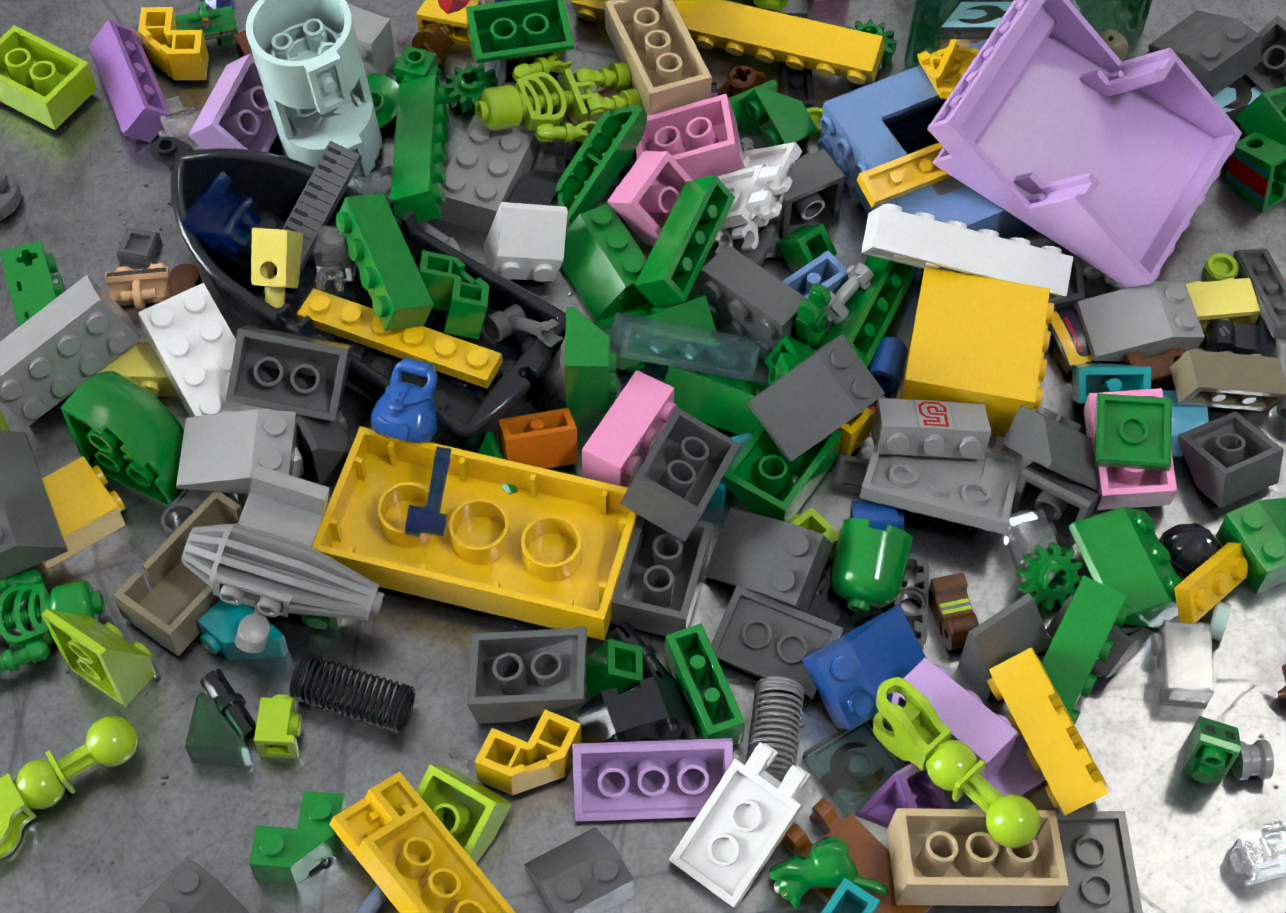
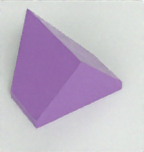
[855,763,950,828]

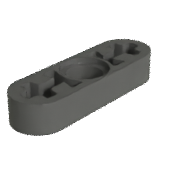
[892,554,929,651]

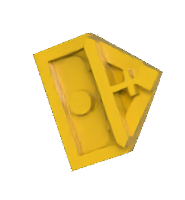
[917,39,981,100]

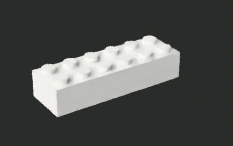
[138,283,304,505]

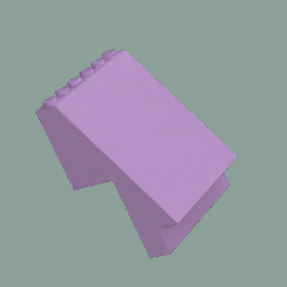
[927,0,1242,288]

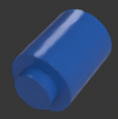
[867,336,908,392]
[850,501,904,531]

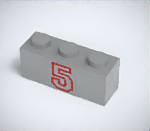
[872,398,991,460]

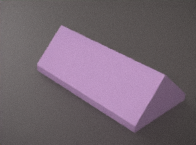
[572,738,733,822]

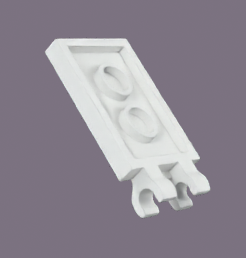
[714,142,802,254]
[669,742,811,907]

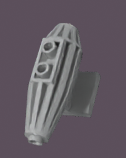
[181,465,384,621]

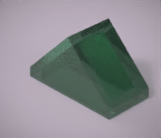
[185,692,253,768]

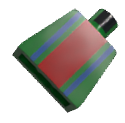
[1226,132,1286,213]

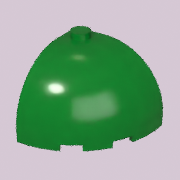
[61,371,184,507]

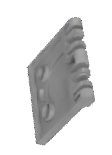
[860,436,1023,535]

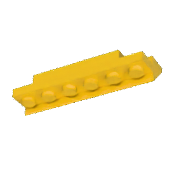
[329,771,516,913]

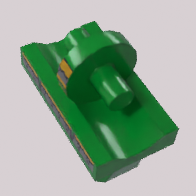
[176,1,238,46]

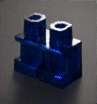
[181,171,261,254]

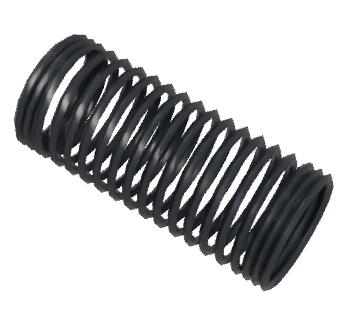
[289,652,416,734]

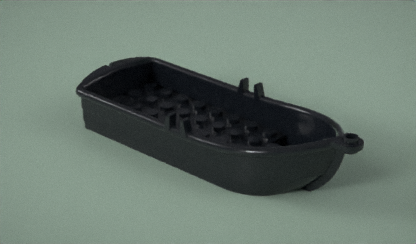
[150,136,566,453]

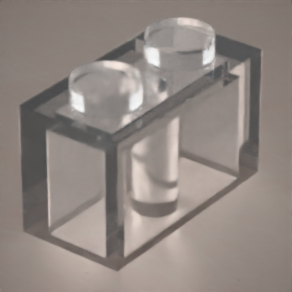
[1151,619,1215,709]

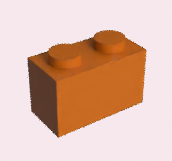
[498,408,578,469]

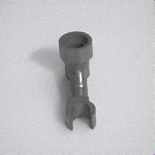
[483,304,564,347]

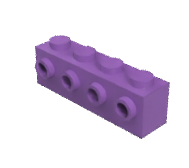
[88,19,172,143]

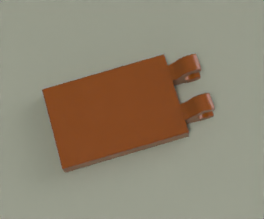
[781,798,934,913]

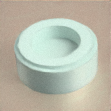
[1207,602,1232,642]

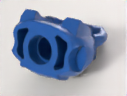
[371,357,437,443]

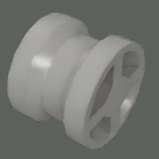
[1231,740,1274,780]

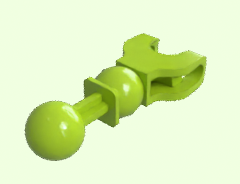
[873,677,1040,848]
[0,716,138,860]

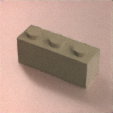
[1170,348,1286,412]

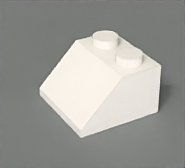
[483,202,568,282]

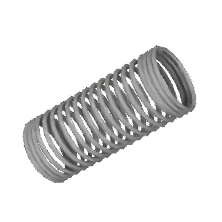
[746,676,805,782]

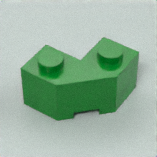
[418,250,489,340]
[249,791,348,885]

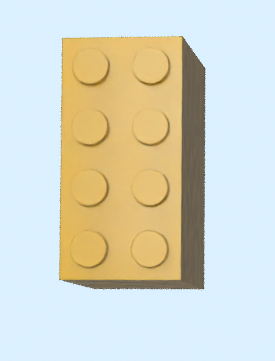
[900,267,1054,437]

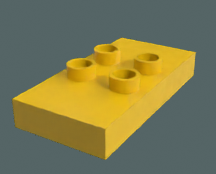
[312,426,638,641]

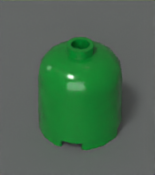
[830,518,913,613]

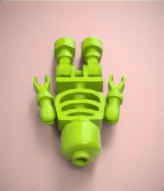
[475,50,642,143]

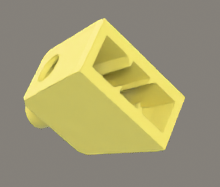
[251,228,304,308]

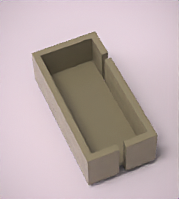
[113,491,243,656]

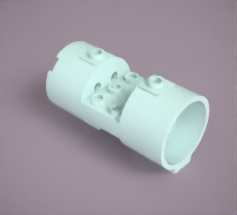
[246,0,382,189]

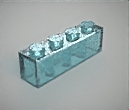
[609,313,761,381]

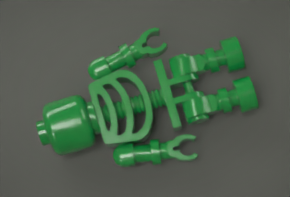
[0,570,105,676]

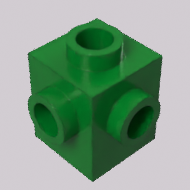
[392,46,441,85]

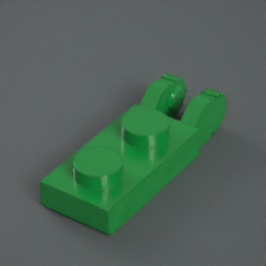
[795,283,831,350]

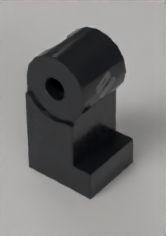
[1206,319,1276,357]

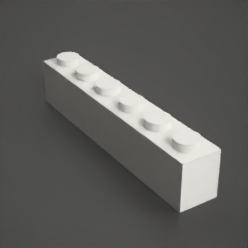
[861,204,1073,302]

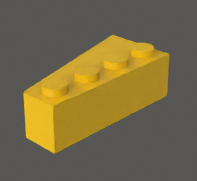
[987,648,1110,816]

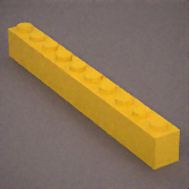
[571,0,884,84]

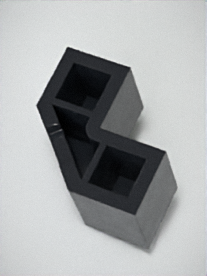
[575,676,694,743]

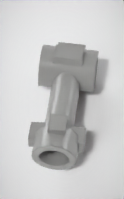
[825,262,874,325]

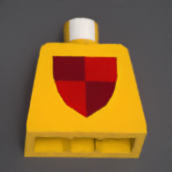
[416,0,482,47]

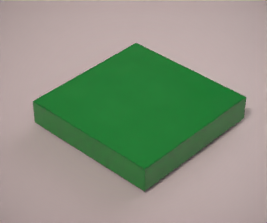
[1094,393,1172,471]

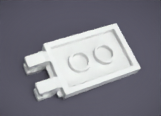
[717,164,792,230]

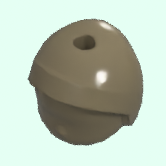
[1099,30,1128,61]

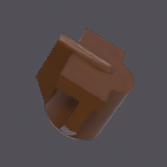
[411,23,454,66]
[717,65,766,98]

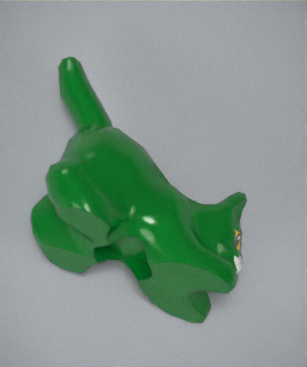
[769,836,888,909]

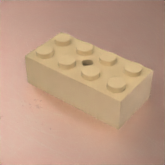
[605,0,712,116]
[886,808,1069,906]

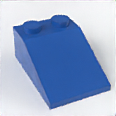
[802,605,926,730]

